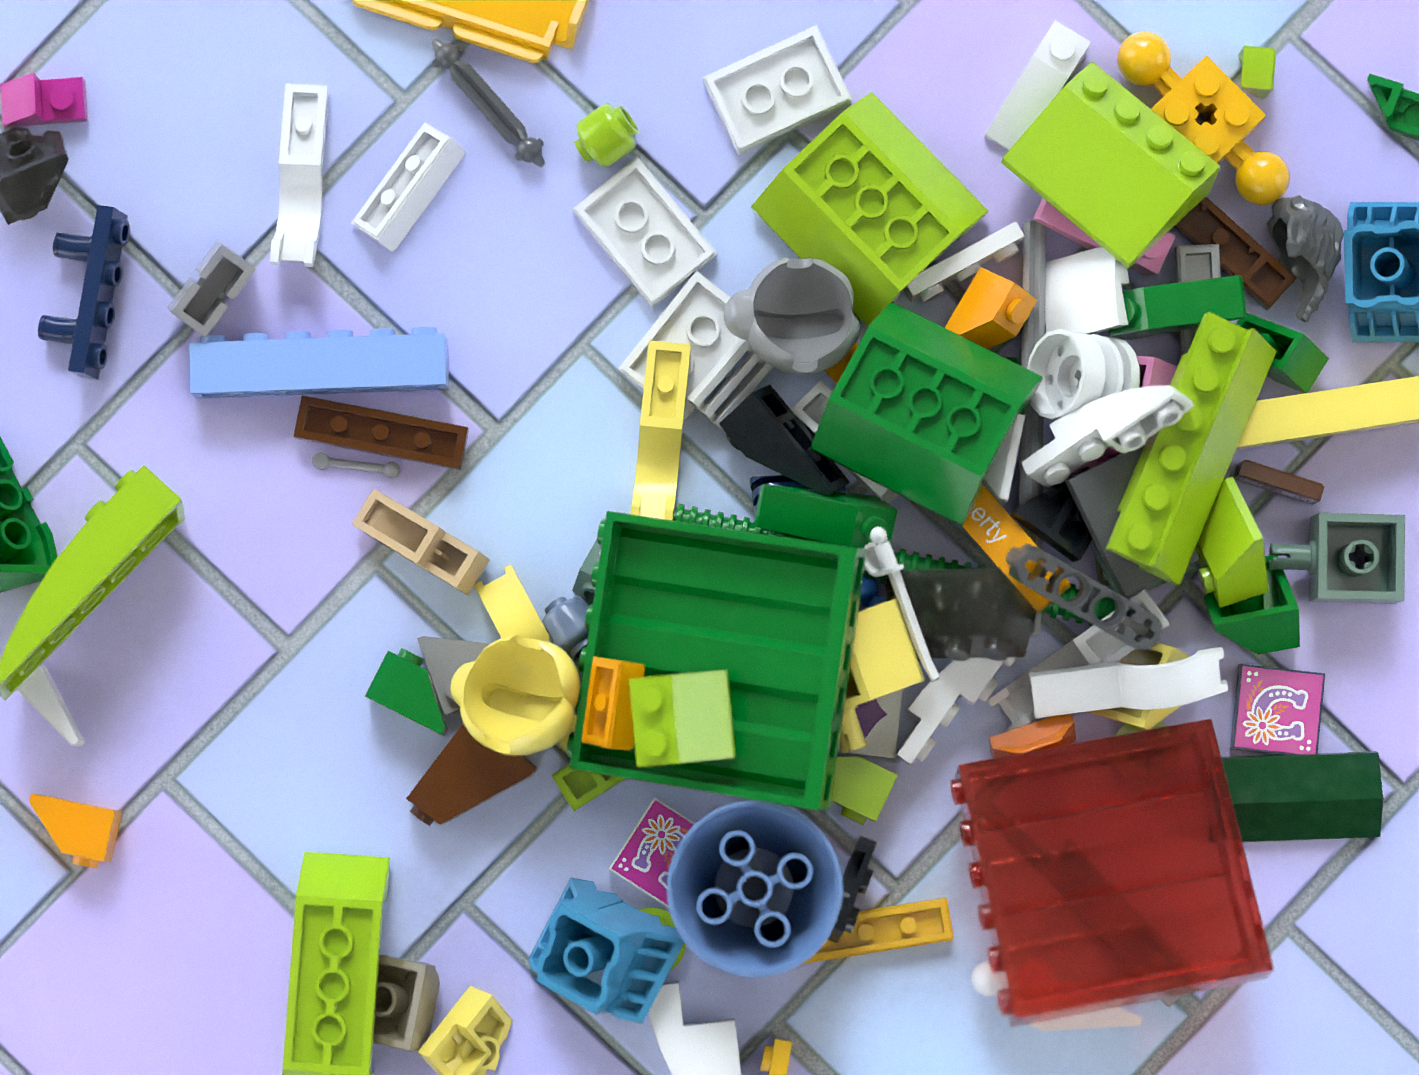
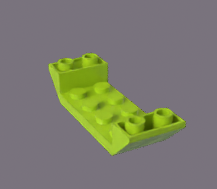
[282,852,390,1075]

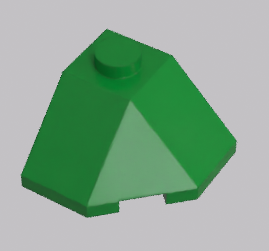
[1204,556,1300,655]

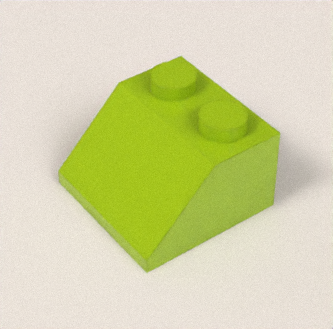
[1195,477,1269,608]
[629,670,736,767]

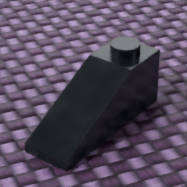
[719,384,850,497]

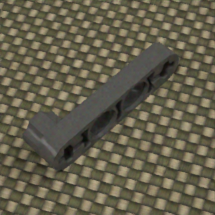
[1005,543,1162,650]

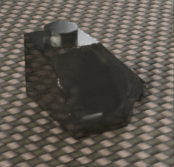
[0,127,69,225]

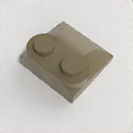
[373,954,440,1051]

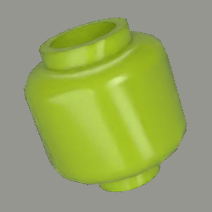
[574,104,639,167]

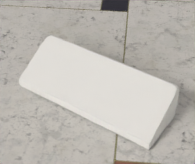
[351,122,465,252]

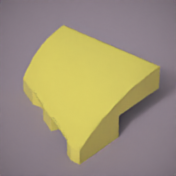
[418,986,513,1075]

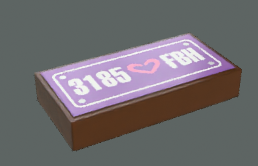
[1233,459,1325,505]

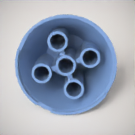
[667,800,843,977]

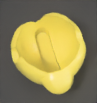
[450,635,580,756]

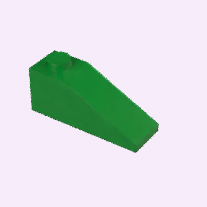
[1109,275,1248,340]
[754,484,898,549]

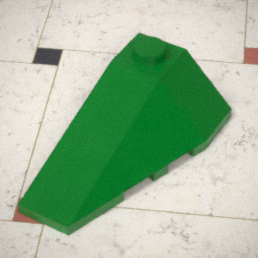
[0,437,58,593]

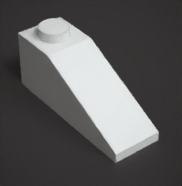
[985,20,1091,151]

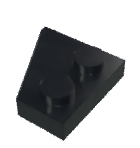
[1009,466,1093,562]
[827,836,877,943]

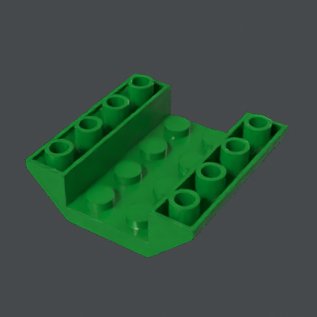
[811,302,1043,527]

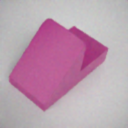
[1,73,88,127]

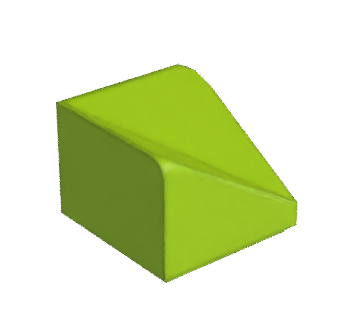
[1238,46,1276,99]

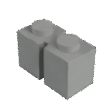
[167,240,256,338]

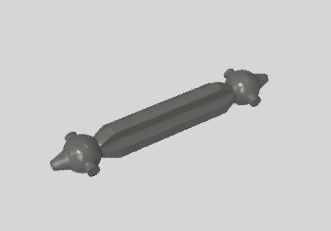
[431,39,546,167]

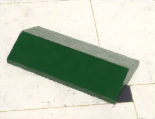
[1206,751,1383,843]

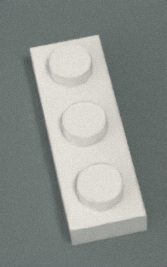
[904,221,1024,303]

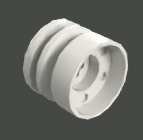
[1027,329,1140,420]

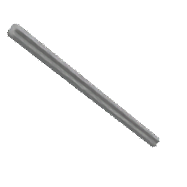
[1017,220,1046,636]

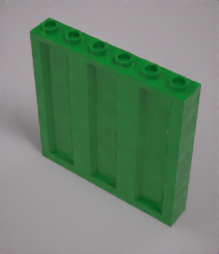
[566,511,867,811]

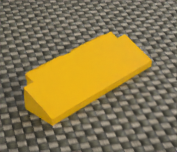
[352,0,589,63]

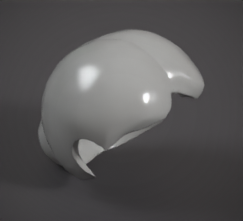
[723,257,860,375]

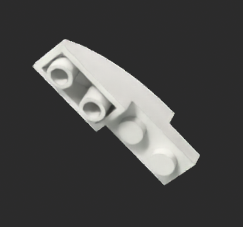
[1021,386,1194,488]
[896,629,1023,765]

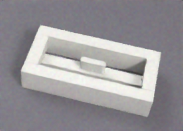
[686,338,773,429]

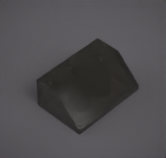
[884,568,1036,661]

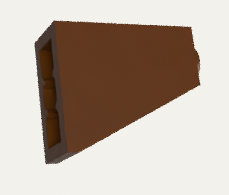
[406,724,539,826]

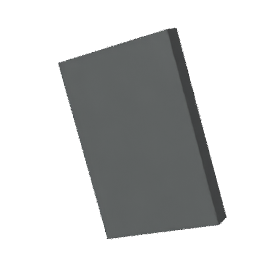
[1065,445,1199,597]

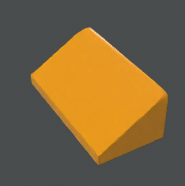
[581,656,645,750]

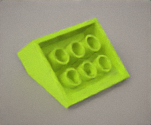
[1001,62,1221,269]

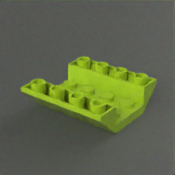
[751,92,989,328]

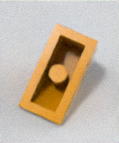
[945,267,1037,349]
[29,794,122,868]

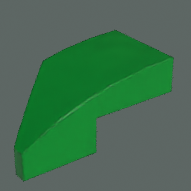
[1367,73,1419,141]

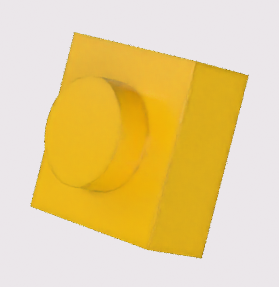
[760,1037,792,1075]

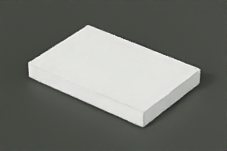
[703,25,852,155]
[572,157,717,308]
[618,271,738,422]

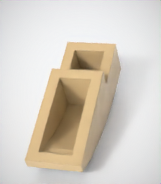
[352,488,490,596]

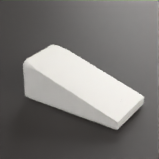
[17,664,85,747]

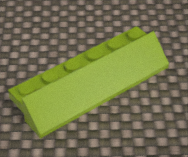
[1106,312,1277,586]

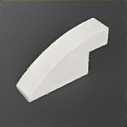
[649,981,741,1075]

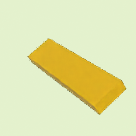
[802,897,954,964]

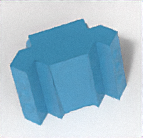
[1344,202,1419,342]
[528,877,685,1024]

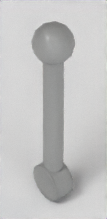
[312,453,400,478]

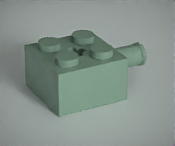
[1269,512,1405,604]

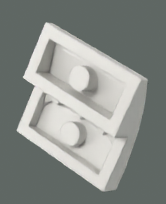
[1045,247,1130,335]

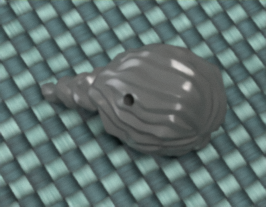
[1267,195,1344,322]

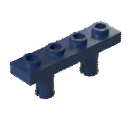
[38,205,130,380]

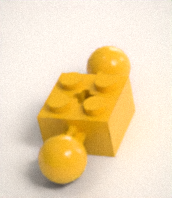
[1117,32,1290,206]

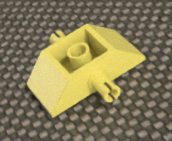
[839,598,925,754]

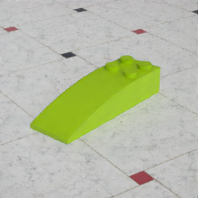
[0,465,185,701]

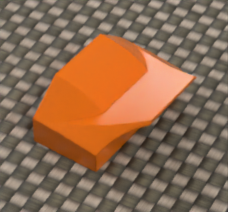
[989,714,1076,775]

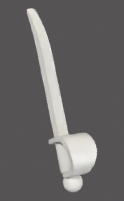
[864,527,940,682]

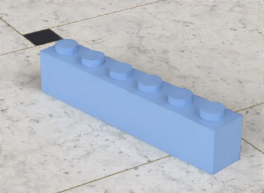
[189,327,449,399]

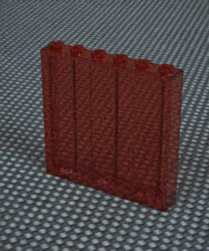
[950,719,1274,1027]

